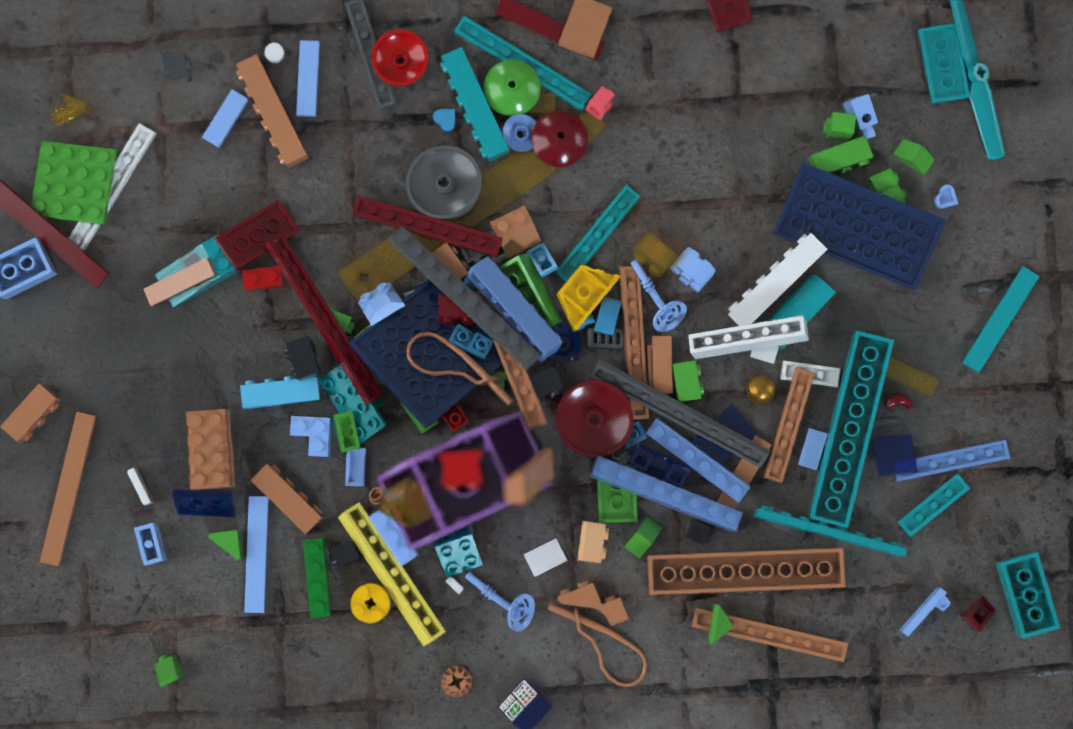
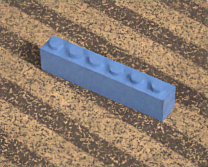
[466,256,563,362]

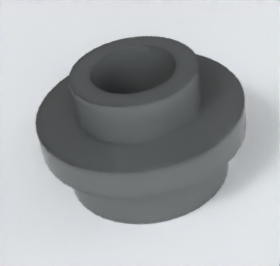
[612,449,631,466]

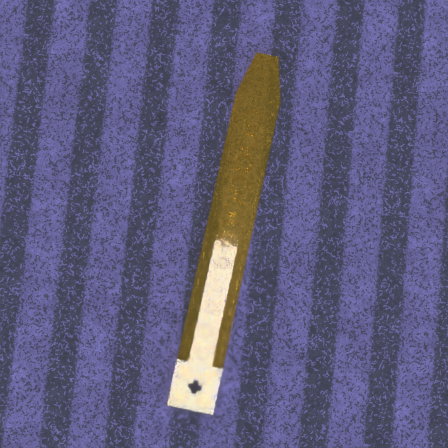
[338,112,605,302]

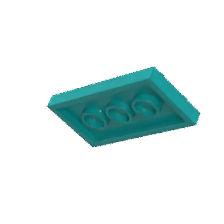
[918,23,970,104]

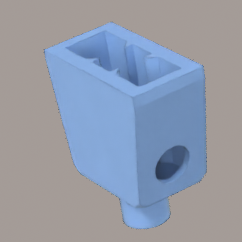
[843,94,878,139]

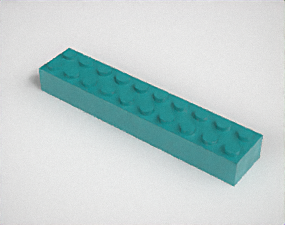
[807,331,894,528]

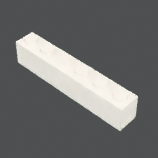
[728,233,827,326]
[688,316,809,359]

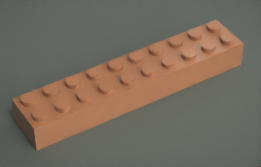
[647,548,845,595]

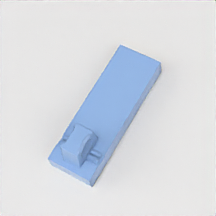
[899,587,951,636]

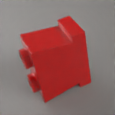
[440,451,483,490]

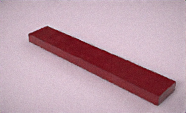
[495,0,605,61]

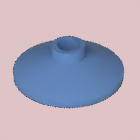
[502,114,536,152]

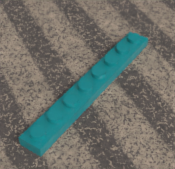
[753,506,907,557]

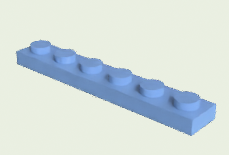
[646,418,751,503]

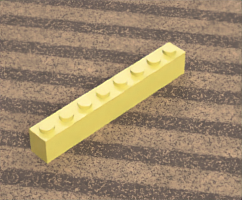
[338,503,446,646]

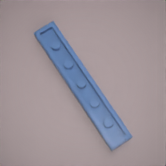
[892,440,1010,482]

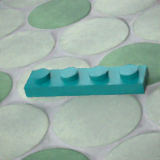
[897,474,970,537]

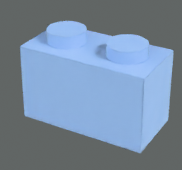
[134,523,167,566]

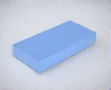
[797,428,828,471]
[345,448,366,487]

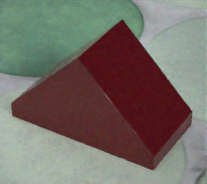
[960,596,996,632]

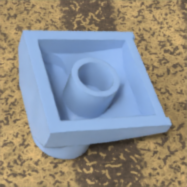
[358,282,405,326]

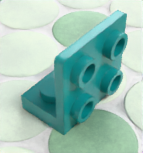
[433,524,482,577]

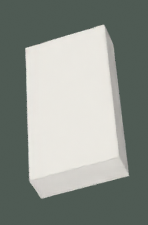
[127,468,154,505]

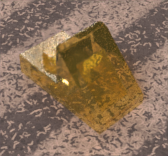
[50,93,92,125]

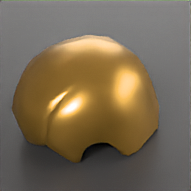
[746,374,775,406]

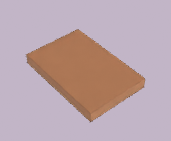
[558,0,613,58]

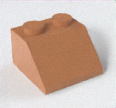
[490,205,542,259]

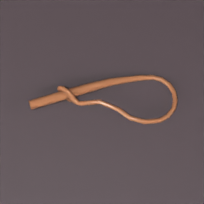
[406,332,514,406]
[547,603,647,687]

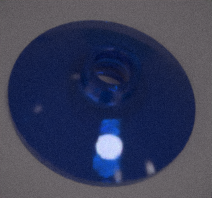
[549,325,582,363]

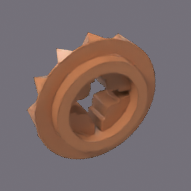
[441,666,472,698]

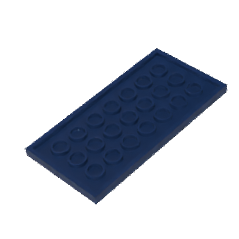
[773,162,946,291]

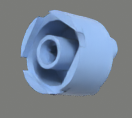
[669,247,716,292]

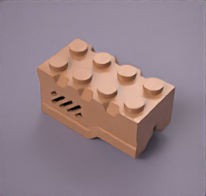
[186,409,236,490]

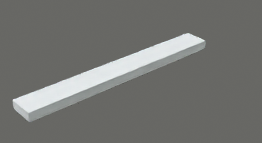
[69,123,156,251]

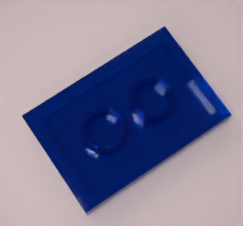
[691,405,757,465]
[173,489,236,517]

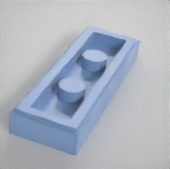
[202,90,249,148]

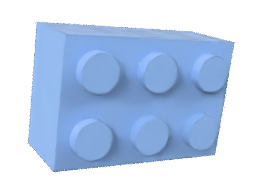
[0,237,58,300]

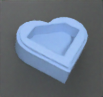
[934,185,958,209]

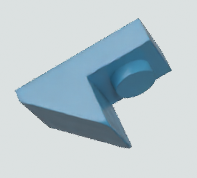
[526,243,559,278]

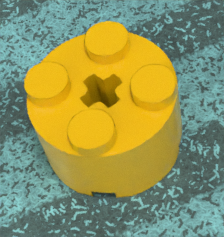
[351,583,392,623]

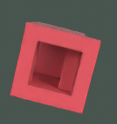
[585,86,615,121]

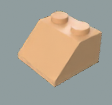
[578,521,609,563]

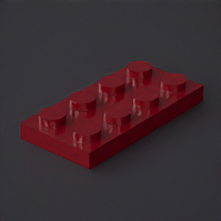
[214,200,300,271]

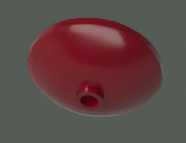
[531,111,588,167]

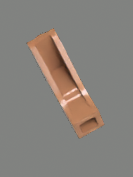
[557,580,628,626]

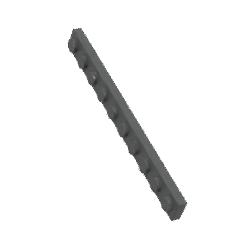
[388,226,541,371]
[590,359,770,468]

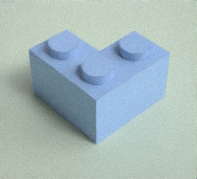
[290,416,332,457]

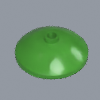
[484,59,541,116]

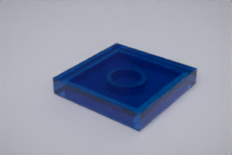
[872,434,918,477]

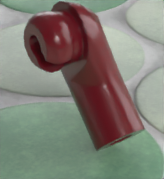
[884,393,914,410]

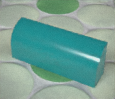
[766,274,836,350]

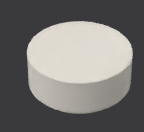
[265,43,284,63]
[445,576,463,594]

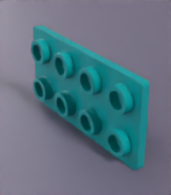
[319,364,387,444]

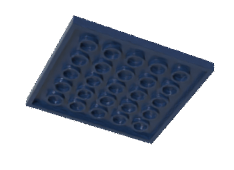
[349,279,503,429]

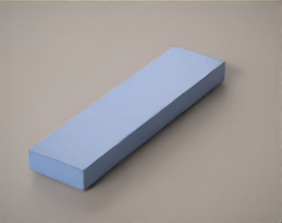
[296,40,320,117]

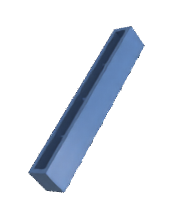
[589,456,743,532]

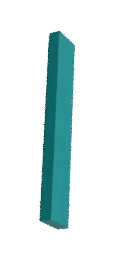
[555,185,641,282]
[962,266,1040,373]

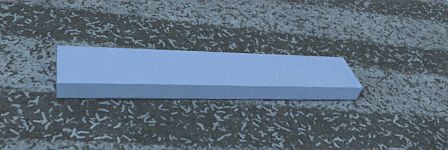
[244,496,269,613]

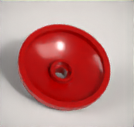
[371,29,429,86]

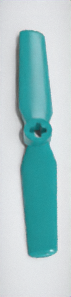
[950,0,1005,160]

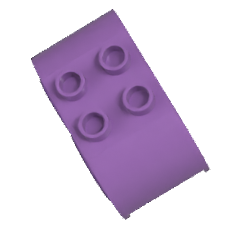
[377,412,554,551]

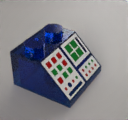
[498,678,553,729]

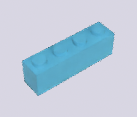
[240,376,321,409]

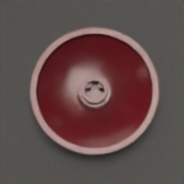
[556,380,633,458]

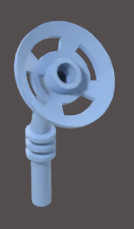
[631,259,687,332]
[465,571,535,632]

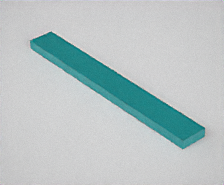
[454,16,592,111]

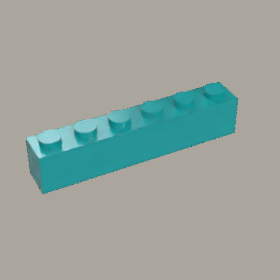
[440,47,509,162]

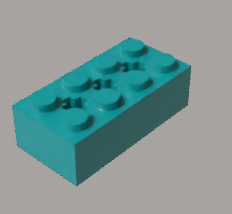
[995,552,1060,639]

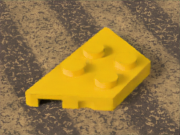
[556,265,620,332]

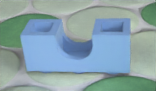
[369,506,419,566]

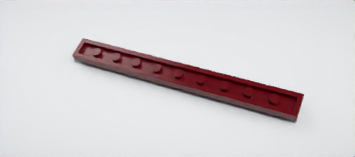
[264,233,384,405]

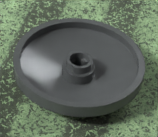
[406,146,483,221]

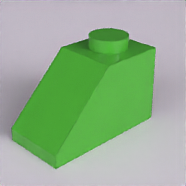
[154,653,185,687]

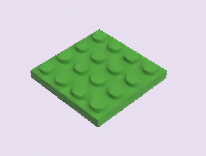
[31,141,117,225]

